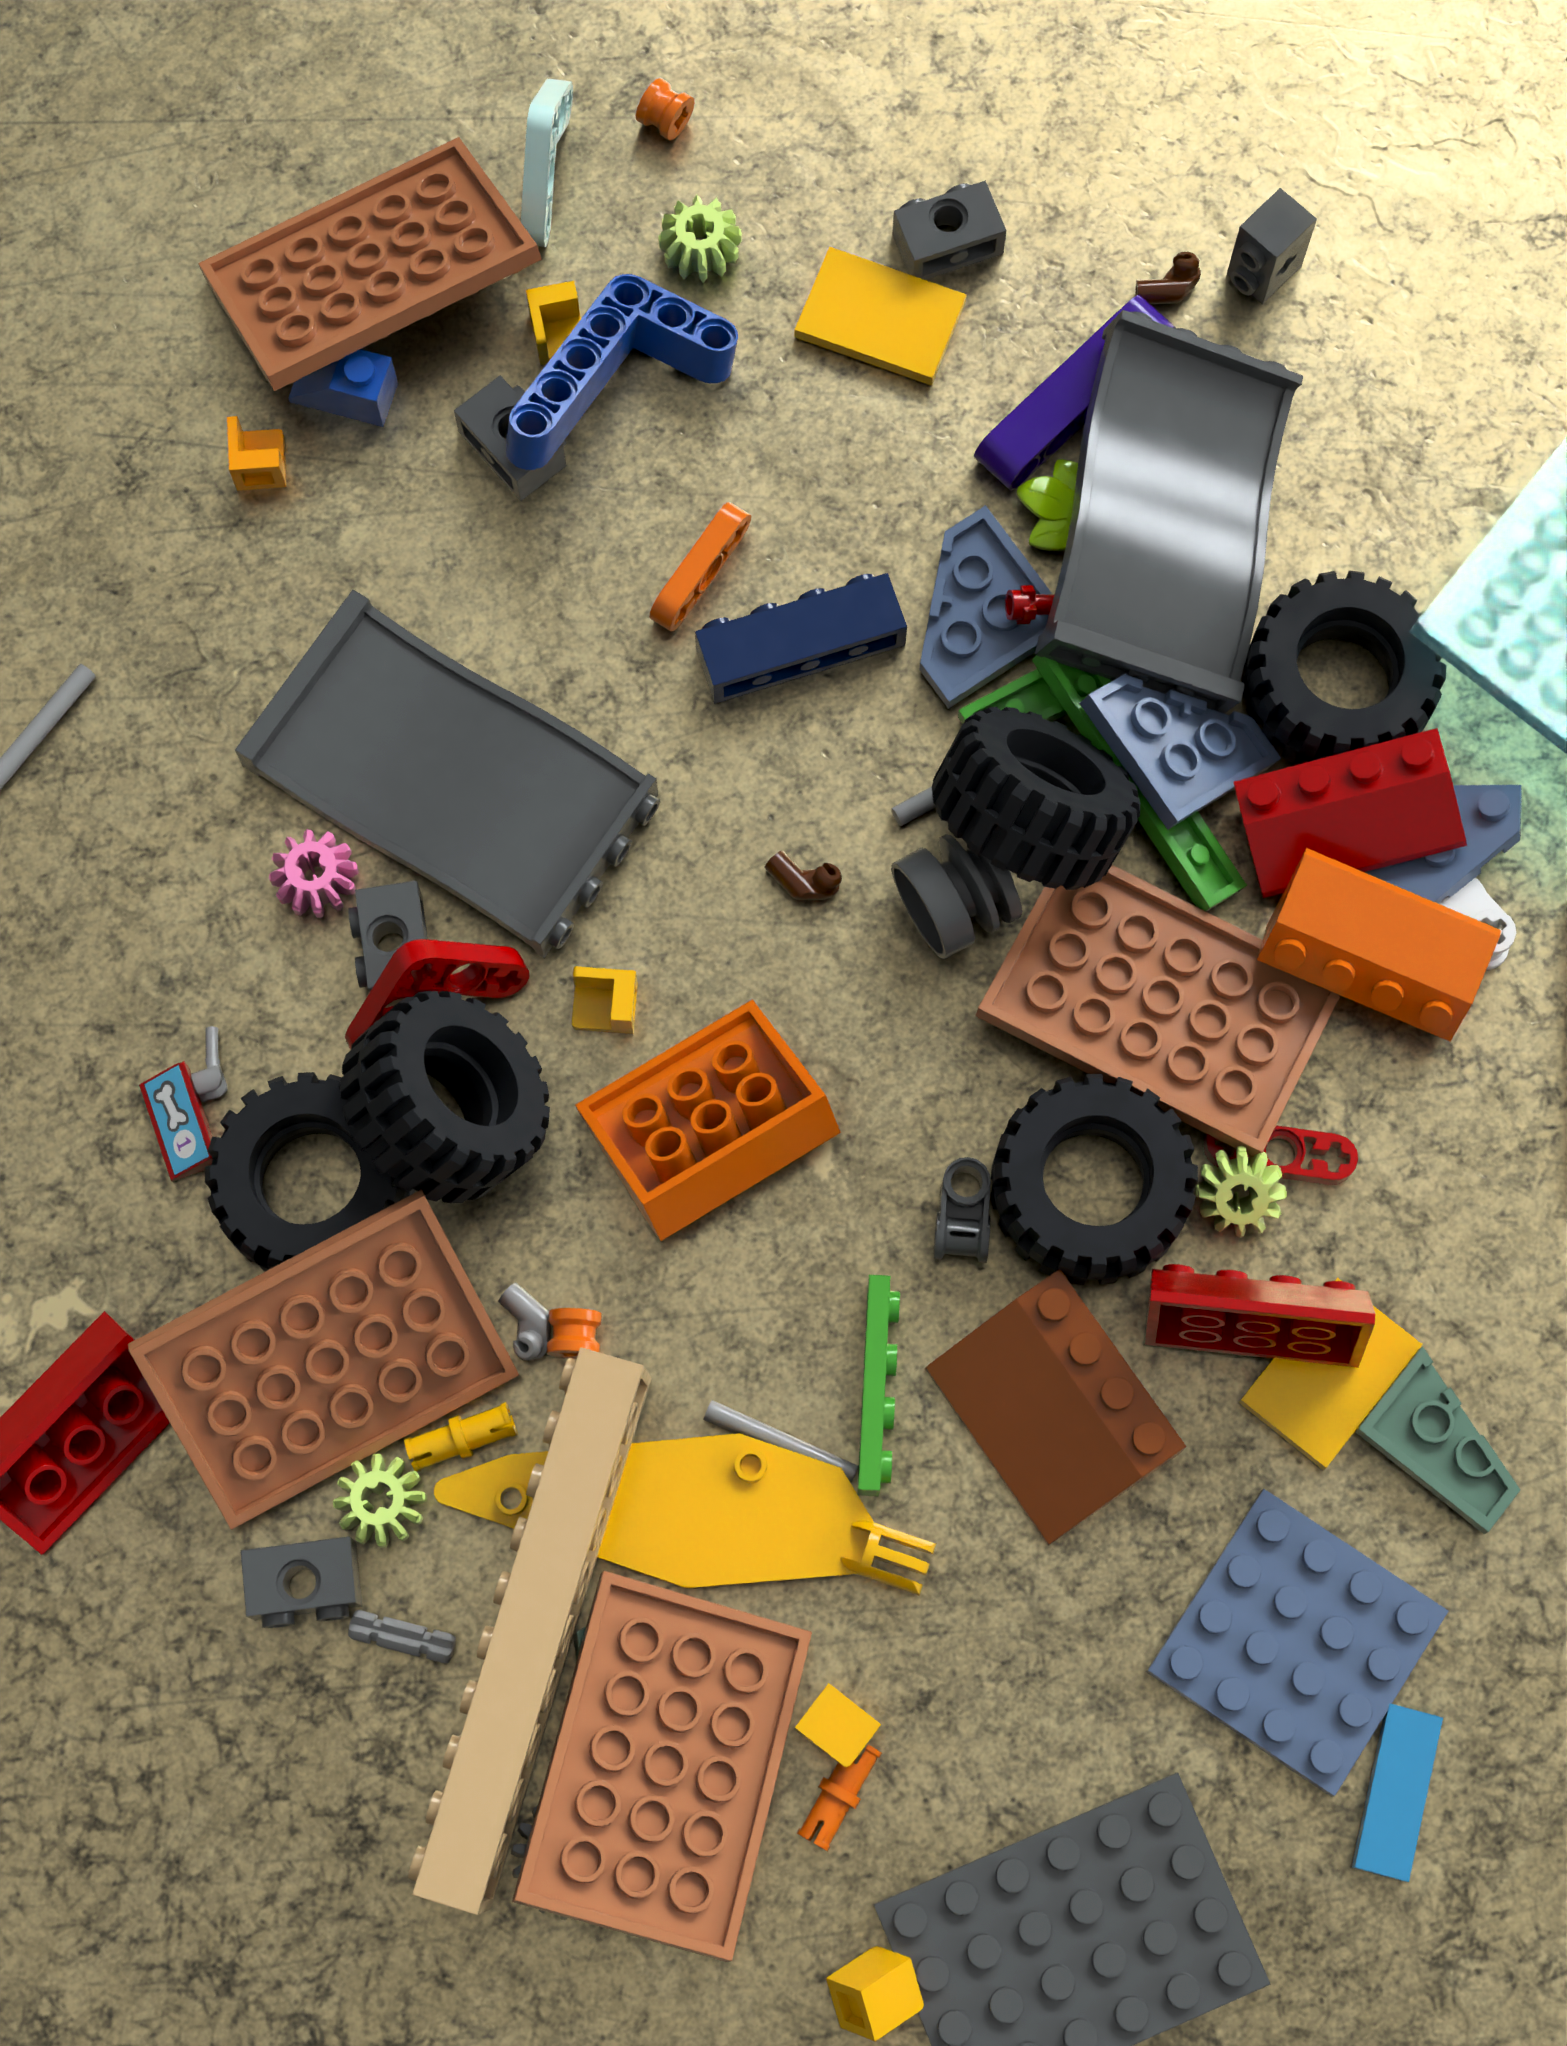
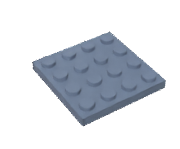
[1146,1489,1449,1797]

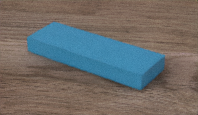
[1351,1703,1443,1882]

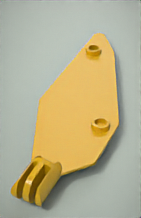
[434,1433,937,1596]

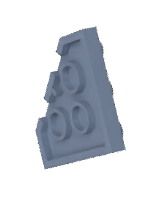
[919,505,1052,709]
[1079,674,1281,830]
[1365,785,1522,903]

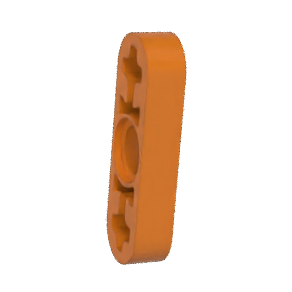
[649,502,751,632]

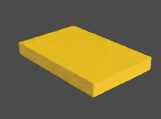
[794,246,967,386]
[1238,1278,1423,1470]

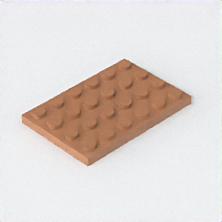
[198,137,542,391]
[976,865,1341,1157]
[128,1189,519,1530]
[512,1571,812,1962]

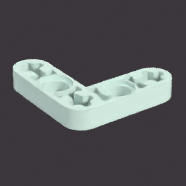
[521,79,573,247]

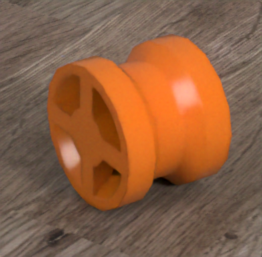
[636,78,695,141]
[547,1308,602,1359]

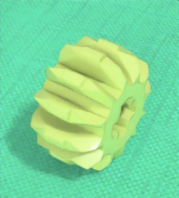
[658,195,742,283]
[1195,1146,1287,1238]
[333,1454,427,1548]

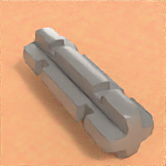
[348,1610,456,1663]

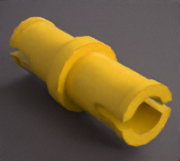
[404,1402,517,1472]

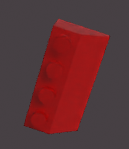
[1233,728,1467,898]
[0,1311,170,1555]

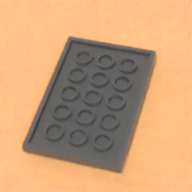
[873,1772,1271,2046]

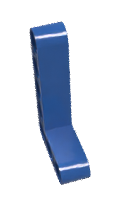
[506,274,738,470]

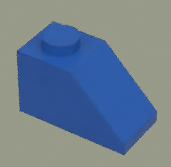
[288,349,398,427]

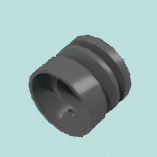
[891,834,1023,959]

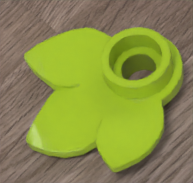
[1016,459,1078,551]

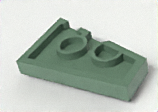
[1355,1346,1520,1534]

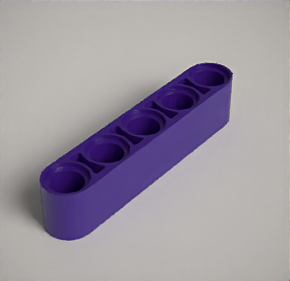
[974,295,1176,490]

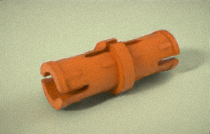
[797,1744,882,1852]

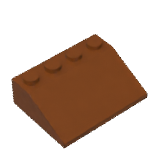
[925,1269,1187,1545]

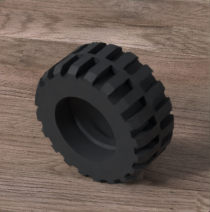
[1242,571,1447,764]
[932,707,1140,890]
[340,991,550,1204]
[205,1072,416,1272]
[990,1074,1198,1285]

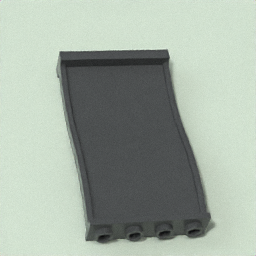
[1035,310,1303,713]
[235,589,660,958]

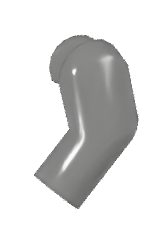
[498,1282,551,1361]

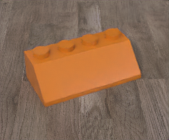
[1257,848,1501,1042]

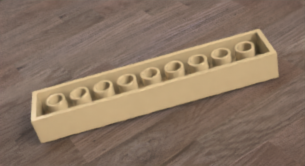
[408,1347,652,1915]

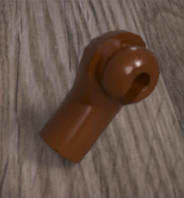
[1135,252,1201,304]
[764,850,842,900]

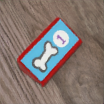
[139,1061,213,1182]

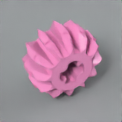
[269,829,359,918]

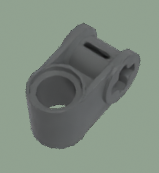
[934,1157,991,1263]

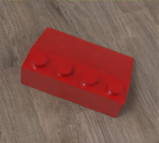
[1144,1264,1376,1368]

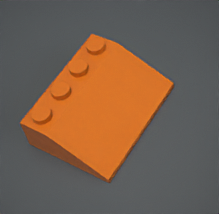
[575,999,841,1241]

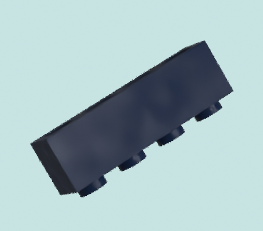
[695,573,907,704]

